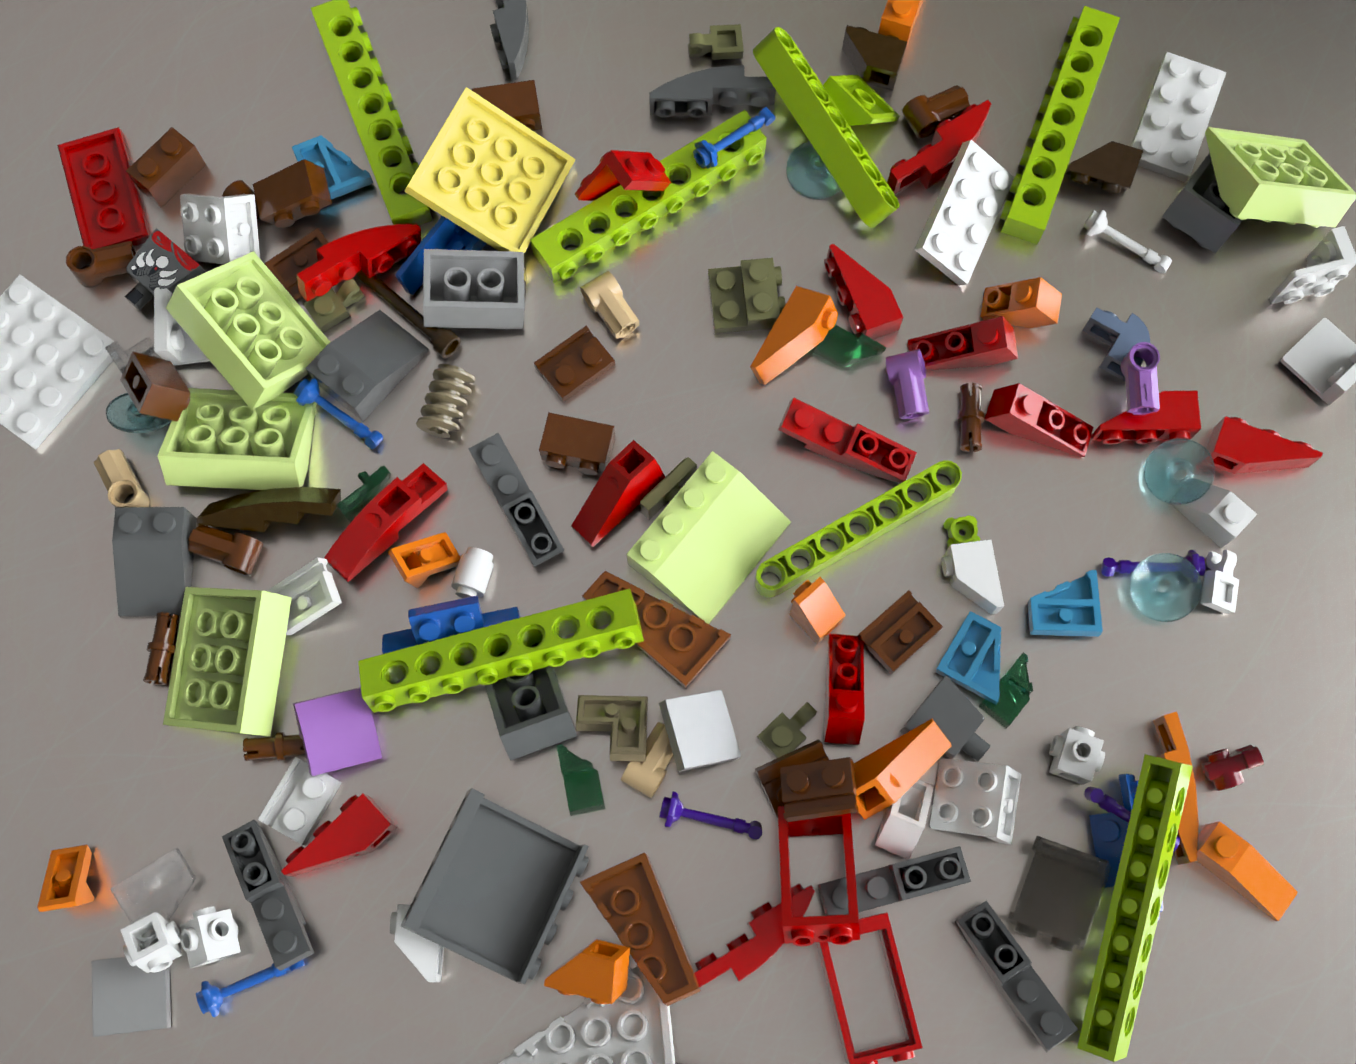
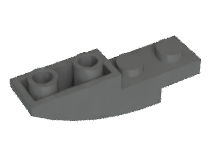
[490,0,529,81]
[649,65,776,118]
[468,433,564,567]
[222,819,314,971]
[817,846,971,916]
[957,900,1078,1053]

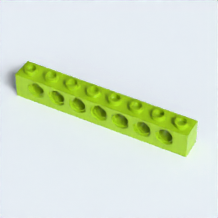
[311,0,433,226]
[1000,6,1120,245]
[530,110,767,283]
[358,589,644,713]
[1077,754,1193,1062]

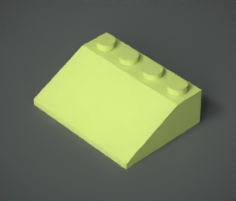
[1205,127,1356,228]
[166,251,330,410]
[157,388,317,490]
[626,451,791,624]
[163,587,292,737]

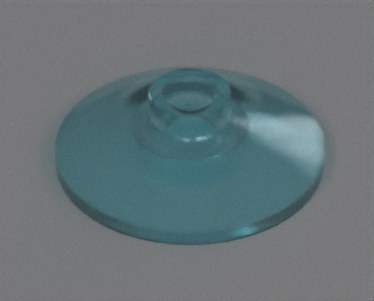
[786,141,841,199]
[106,393,172,433]
[1144,438,1215,505]
[1130,553,1202,622]

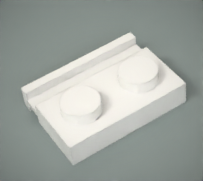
[267,557,342,635]
[258,757,342,845]

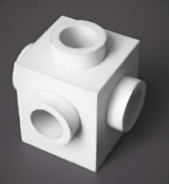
[1049,726,1105,785]
[180,906,241,969]
[121,912,182,973]

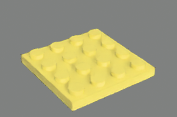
[404,87,576,253]

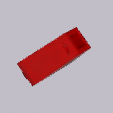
[824,244,904,343]
[908,316,1018,371]
[985,383,1094,457]
[1091,390,1202,444]
[1202,416,1323,474]
[571,440,665,547]
[824,633,865,745]
[281,793,398,876]

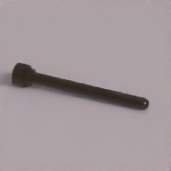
[355,270,461,359]

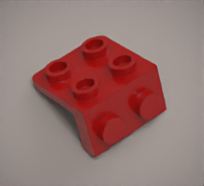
[575,150,671,201]

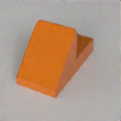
[388,532,461,588]
[37,845,94,912]

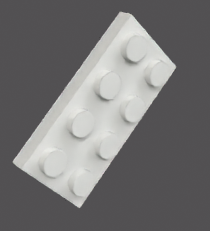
[1131,52,1227,183]
[914,140,1014,286]

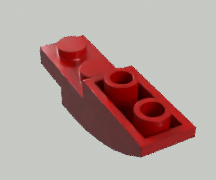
[887,100,992,194]
[297,224,421,302]
[778,398,917,483]
[324,463,448,582]
[694,883,815,987]

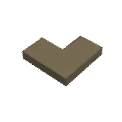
[576,695,648,762]

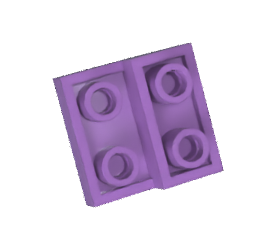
[293,687,382,776]

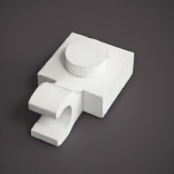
[1201,550,1239,613]

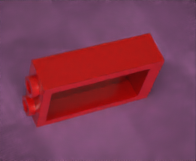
[778,806,860,946]
[816,912,923,1064]

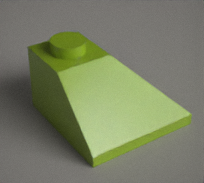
[823,75,900,126]

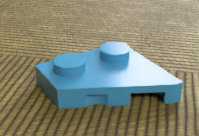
[292,135,373,199]
[1028,570,1103,637]
[936,611,1001,705]

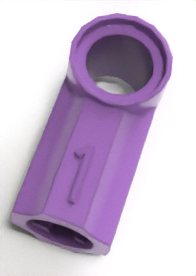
[1120,342,1160,415]
[886,349,929,419]

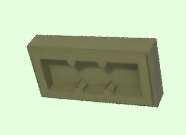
[640,457,697,520]

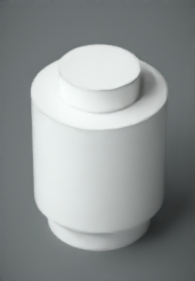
[451,547,494,598]

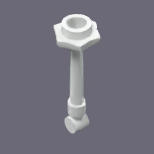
[1083,210,1172,273]

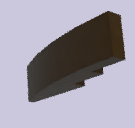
[197,487,341,532]

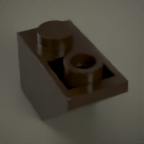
[842,25,907,90]
[1065,141,1143,194]

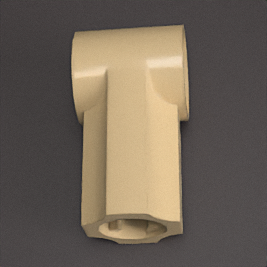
[580,271,639,339]
[93,449,150,507]
[621,722,674,798]

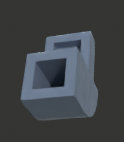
[1082,307,1150,381]

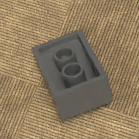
[1162,152,1242,254]
[306,310,429,421]
[112,507,197,617]
[485,642,577,761]

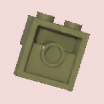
[708,258,786,334]

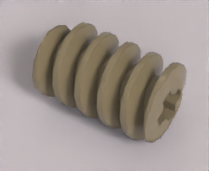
[416,363,476,438]

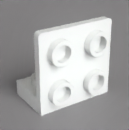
[180,194,260,264]
[1269,226,1356,304]
[154,288,210,366]
[1280,318,1356,405]
[930,758,1021,845]

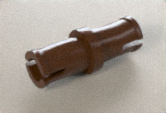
[958,383,985,452]
[143,612,180,685]
[243,732,306,761]

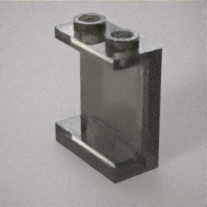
[1008,836,1111,953]

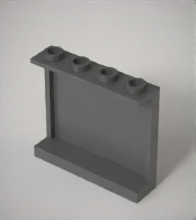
[400,788,589,985]

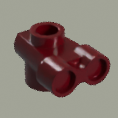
[1201,745,1264,791]

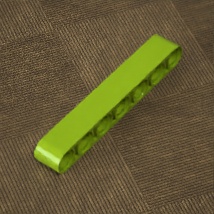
[753,27,899,228]
[755,460,962,598]

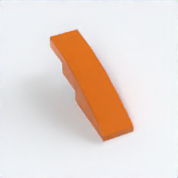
[1153,711,1199,865]

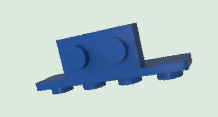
[395,216,486,295]
[382,596,520,654]
[1089,774,1163,920]

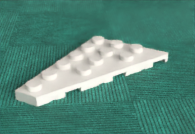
[498,966,675,1064]

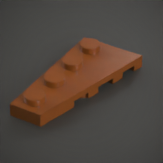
[582,571,731,688]
[580,853,701,1006]

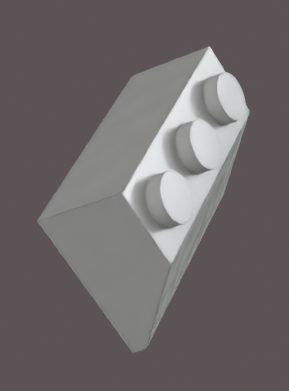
[423,249,525,329]

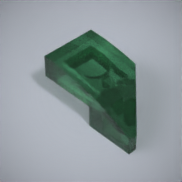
[813,324,886,367]
[337,465,391,523]
[979,652,1033,728]
[557,744,605,816]

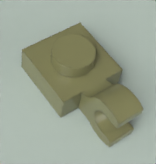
[688,24,744,60]
[303,278,364,333]
[757,702,817,758]

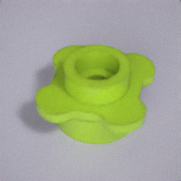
[944,515,980,547]

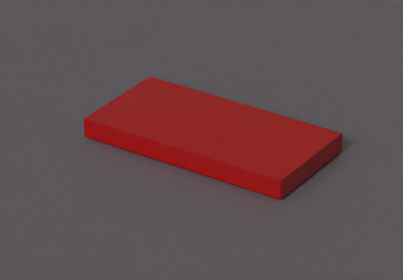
[57,127,150,249]

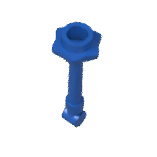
[693,107,776,169]
[294,378,383,449]
[196,960,305,1017]

